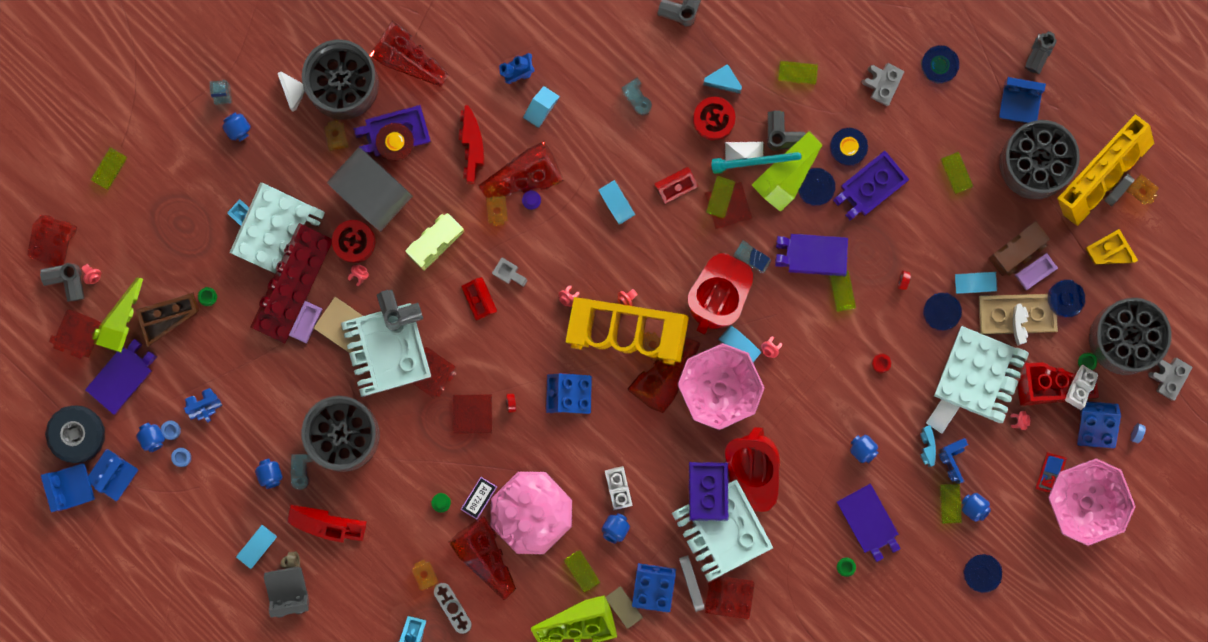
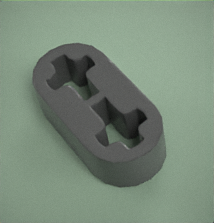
[1104,174,1135,207]

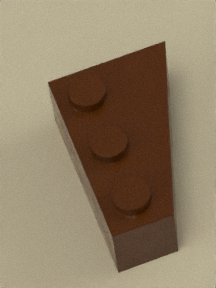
[988,222,1050,276]
[136,292,199,347]

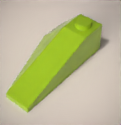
[752,131,822,212]
[92,278,143,352]
[531,596,617,642]

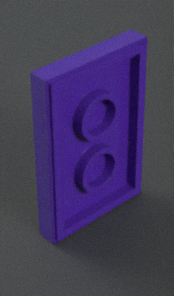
[689,462,729,521]

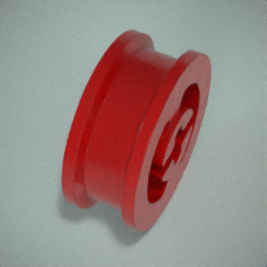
[693,97,736,141]
[332,220,376,263]

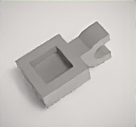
[492,258,528,287]

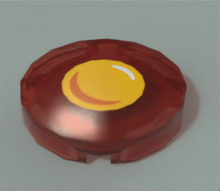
[376,123,414,161]

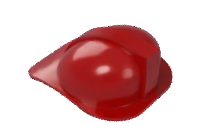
[687,253,753,335]
[725,427,780,512]

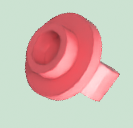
[82,263,102,284]
[348,265,369,286]
[559,286,579,307]
[617,289,638,306]
[761,336,782,358]
[1010,411,1030,430]

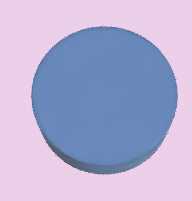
[161,421,181,440]
[1130,423,1146,443]
[171,448,191,467]

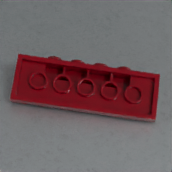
[250,223,332,344]

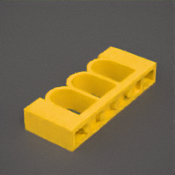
[1057,114,1154,227]
[566,297,689,365]

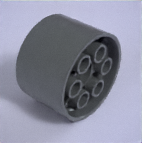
[302,39,379,120]
[999,120,1080,199]
[327,147,413,232]
[1089,298,1171,375]
[301,396,380,472]

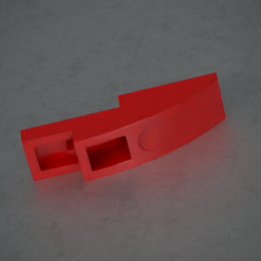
[459,105,484,184]
[287,505,367,543]

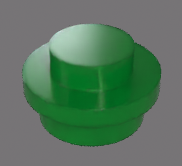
[198,287,217,306]
[1078,353,1097,371]
[431,493,451,513]
[837,558,856,577]

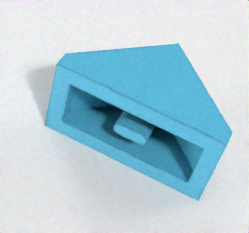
[703,64,742,94]
[523,86,560,128]
[227,199,249,226]
[399,616,426,642]

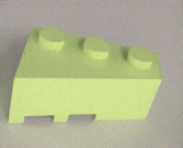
[405,213,465,271]

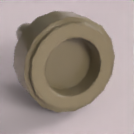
[281,551,300,569]

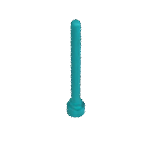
[712,152,802,174]

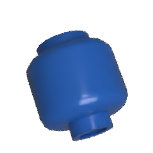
[222,112,251,142]
[136,423,165,453]
[850,435,879,463]
[255,459,283,489]
[961,493,991,522]
[601,513,630,544]

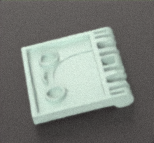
[229,182,325,274]
[341,303,431,397]
[934,326,1029,423]
[672,479,773,582]

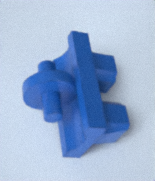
[499,53,535,84]
[184,388,223,422]

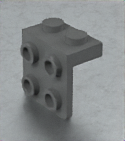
[264,567,309,618]

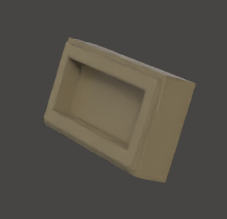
[605,586,643,629]

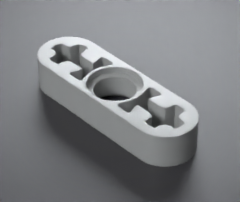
[679,555,705,612]
[434,583,472,634]

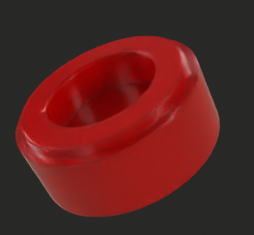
[898,270,911,290]
[872,354,891,373]
[506,393,516,413]

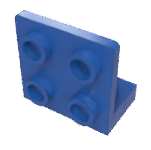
[999,77,1046,123]
[546,373,592,414]
[1077,401,1121,448]
[939,438,968,484]
[40,463,95,512]
[632,563,676,613]

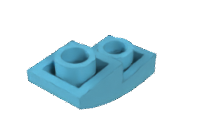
[598,180,636,225]
[955,272,997,294]
[718,325,761,362]
[920,425,936,467]
[236,525,277,569]

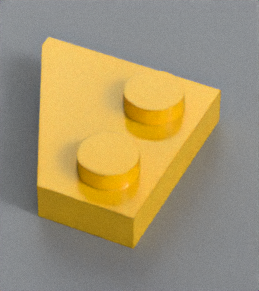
[1085,229,1138,265]

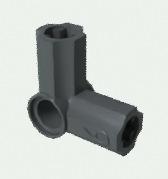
[657,0,701,26]
[1024,31,1057,74]
[767,111,805,151]
[40,263,85,302]
[376,290,423,330]

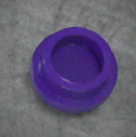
[522,191,541,210]

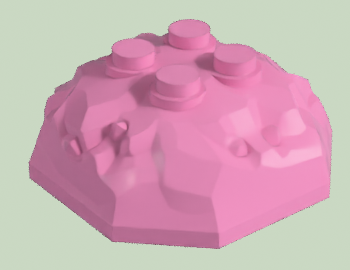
[678,343,764,430]
[1048,459,1135,545]
[490,472,572,554]

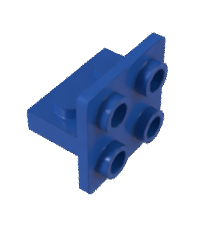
[88,449,138,501]

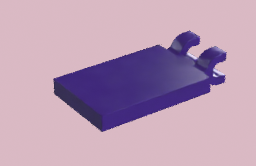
[354,105,431,157]
[833,151,909,221]
[775,234,848,276]
[85,339,157,415]
[836,483,901,562]

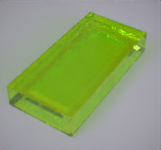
[778,61,818,84]
[91,148,128,190]
[940,152,974,194]
[706,176,735,218]
[830,271,856,312]
[940,484,962,524]
[564,550,600,593]

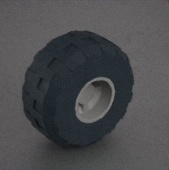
[45,405,105,463]

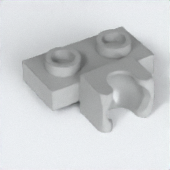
[862,63,905,106]
[1148,358,1193,401]

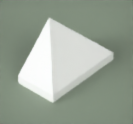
[278,72,305,112]
[725,142,764,161]

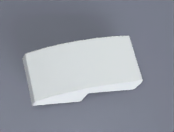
[1013,303,1029,346]
[1065,365,1098,410]
[926,399,960,434]
[605,466,633,510]

